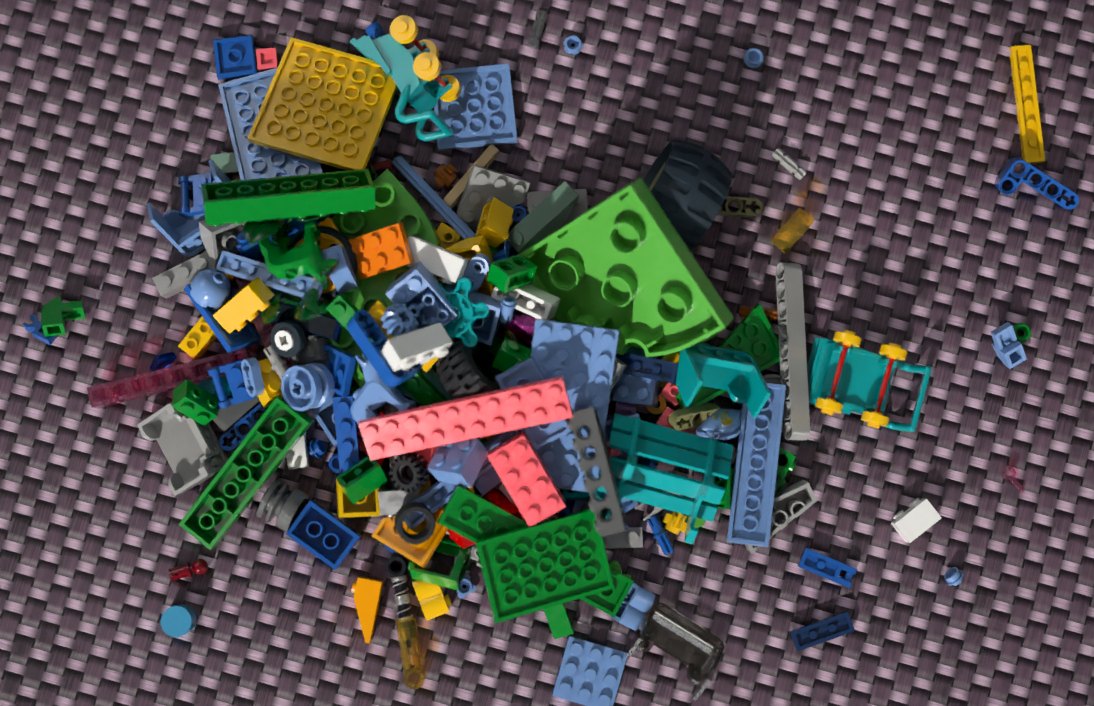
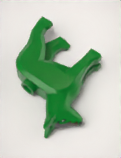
[259,222,339,290]

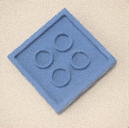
[552,635,628,706]

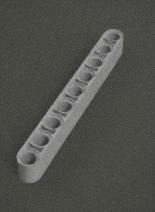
[776,262,810,440]

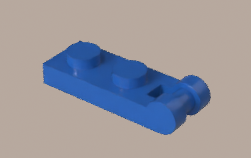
[797,548,858,588]

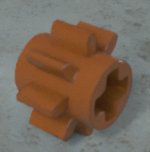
[433,163,458,188]

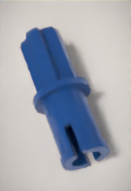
[647,515,674,555]

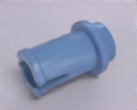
[499,296,517,323]

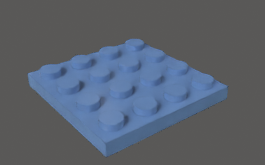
[432,63,517,151]

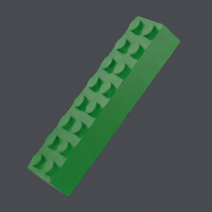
[201,169,376,226]
[178,395,314,550]

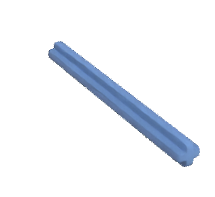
[392,156,476,239]

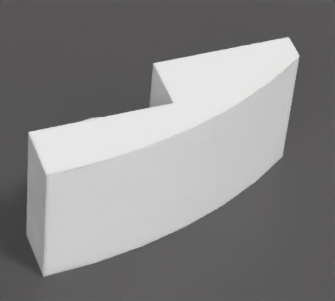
[286,432,309,470]

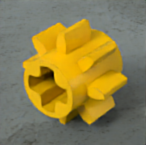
[662,511,687,535]

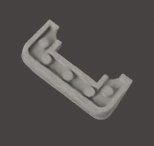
[137,402,228,496]

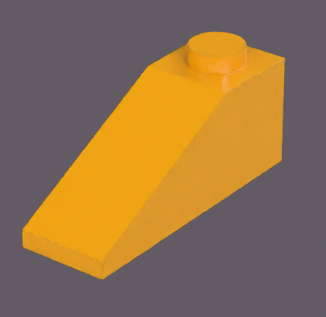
[351,576,384,643]

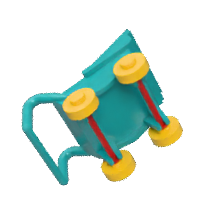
[349,15,461,141]
[807,330,932,432]

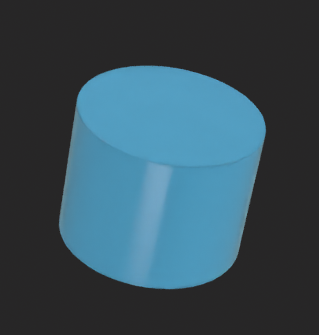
[161,604,197,637]

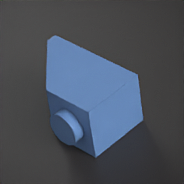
[322,244,359,294]

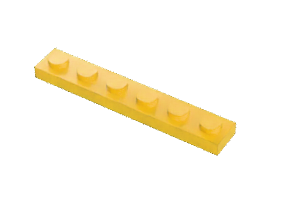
[1009,45,1045,164]

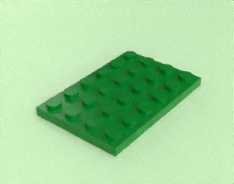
[475,509,614,623]

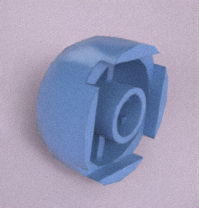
[190,269,232,310]

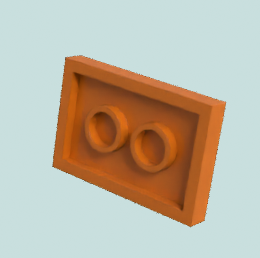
[348,222,414,280]

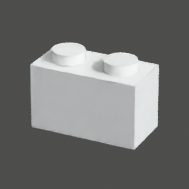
[891,498,942,543]

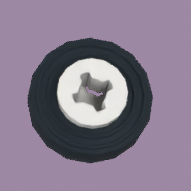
[270,320,306,357]

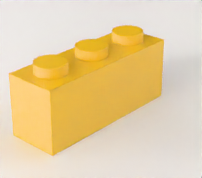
[213,277,274,334]

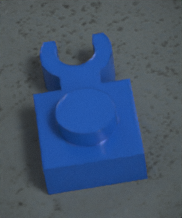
[23,315,59,345]

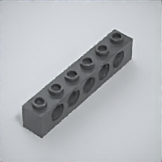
[567,407,629,537]

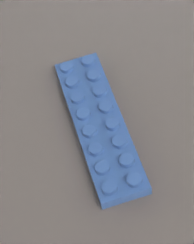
[727,383,786,547]

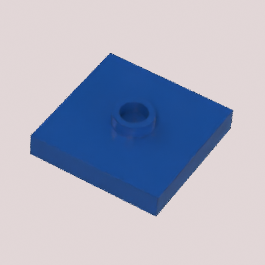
[213,35,258,80]

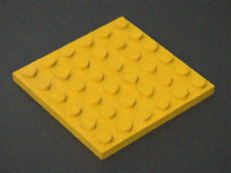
[247,37,398,171]

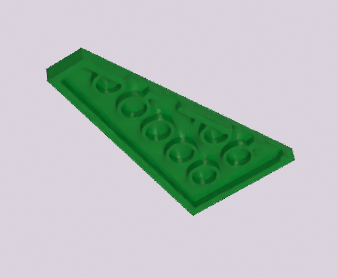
[675,304,780,409]

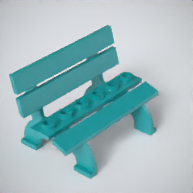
[597,413,733,544]

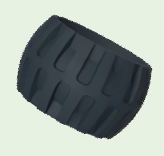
[643,139,733,252]

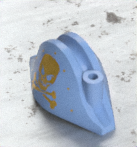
[696,409,742,440]

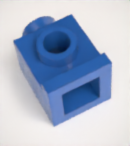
[235,232,264,261]

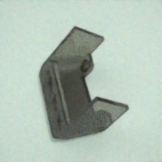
[625,602,724,701]

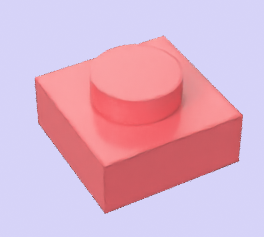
[256,48,278,71]

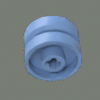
[281,362,335,411]

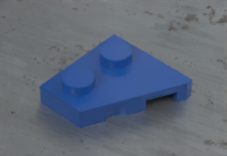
[324,344,356,396]

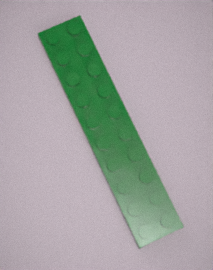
[437,485,634,617]

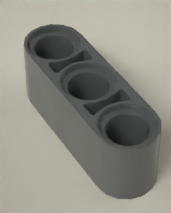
[213,396,261,433]

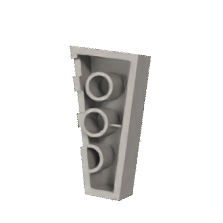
[745,480,817,554]

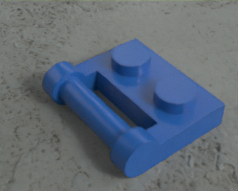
[178,172,214,217]
[207,359,256,409]

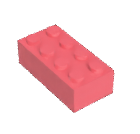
[487,431,566,527]

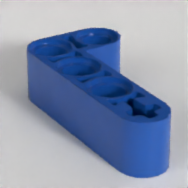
[995,157,1079,210]
[347,310,423,387]

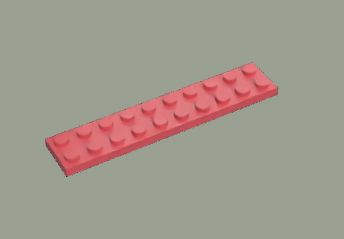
[358,376,573,461]

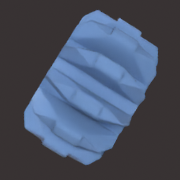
[381,303,418,337]

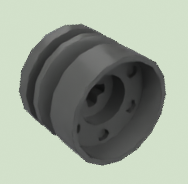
[257,479,309,532]

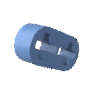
[241,357,264,397]

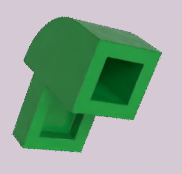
[41,297,86,337]

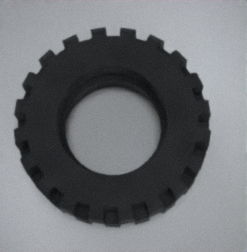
[436,339,503,400]

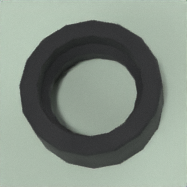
[395,502,436,544]

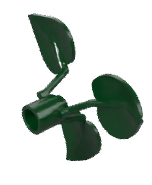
[244,214,330,246]
[261,248,331,324]

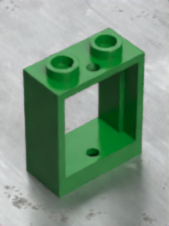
[408,539,472,591]

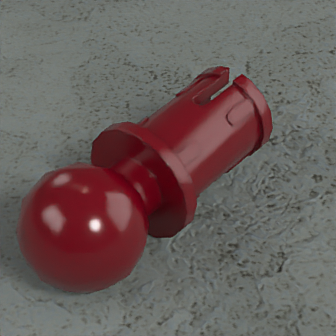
[168,559,208,581]

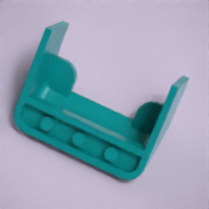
[676,343,771,418]

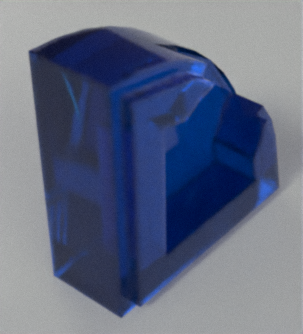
[150,352,177,373]

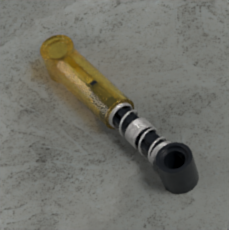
[386,555,426,689]

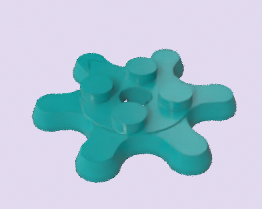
[437,278,489,347]

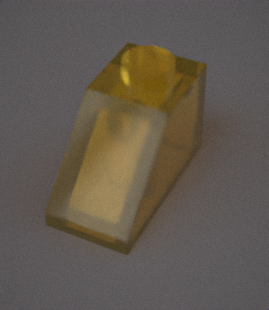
[770,207,815,254]

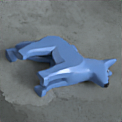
[350,353,416,423]

